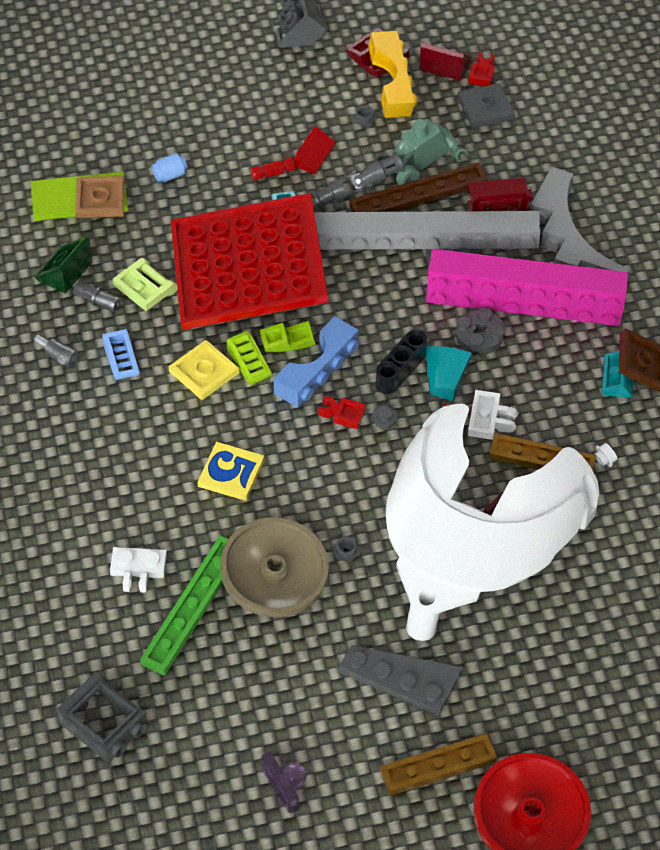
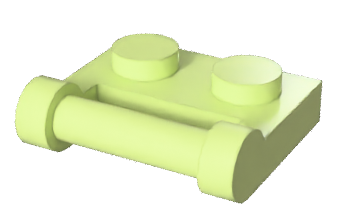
[113,258,177,311]

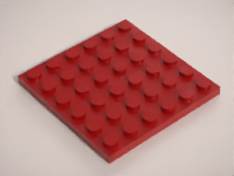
[171,193,329,330]

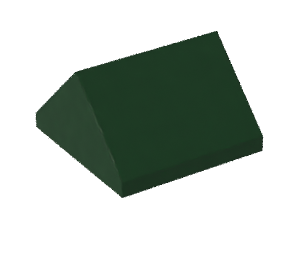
[34,236,93,294]

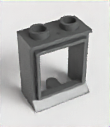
[57,671,147,763]

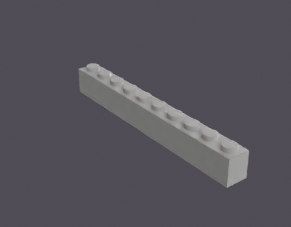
[314,211,540,250]

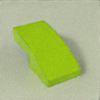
[260,321,316,352]

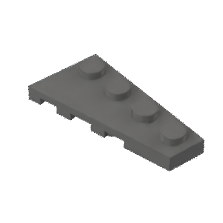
[339,645,463,716]

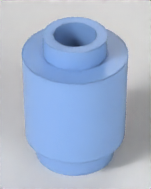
[151,153,187,183]

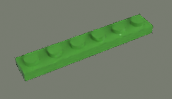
[140,535,228,676]

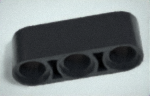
[376,330,427,394]

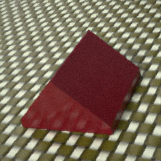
[419,43,472,81]

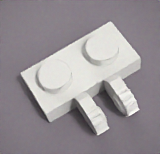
[468,390,518,440]
[110,547,167,593]

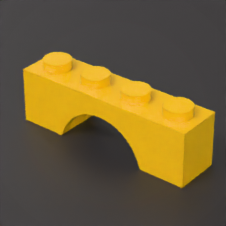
[368,31,417,118]

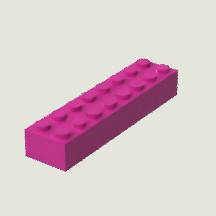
[426,249,628,326]

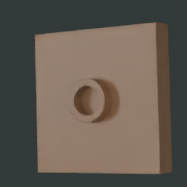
[76,176,124,218]

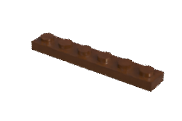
[349,162,488,212]

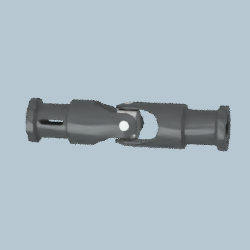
[311,152,405,210]

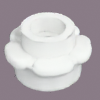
[594,443,617,467]

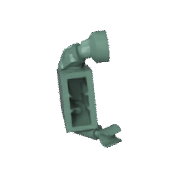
[393,119,468,185]

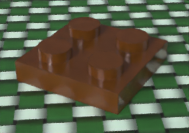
[619,328,660,391]

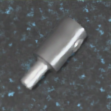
[34,335,79,368]

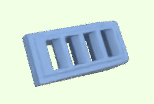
[102,329,140,380]

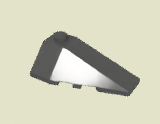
[276,0,327,48]

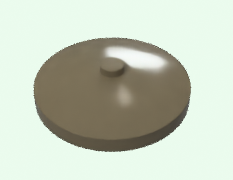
[220,517,329,617]

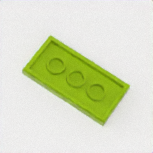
[30,172,128,221]

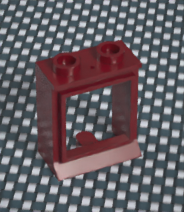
[467,178,532,211]

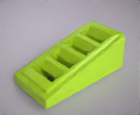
[227,331,272,385]

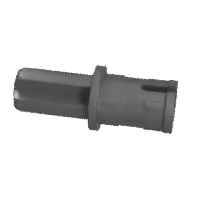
[73,282,121,312]

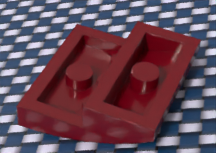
[346,28,410,78]

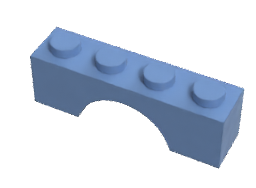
[274,316,359,408]

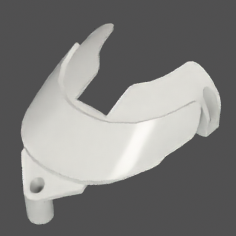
[386,404,599,641]

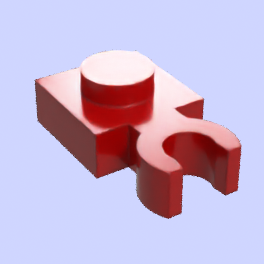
[468,52,495,86]
[318,396,366,430]

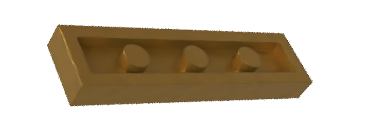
[489,433,596,470]
[380,733,497,796]

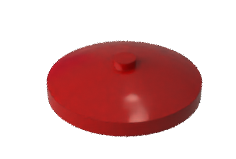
[473,753,591,850]

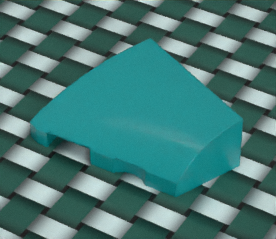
[425,346,472,401]

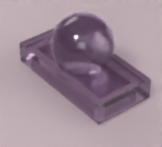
[261,752,306,814]

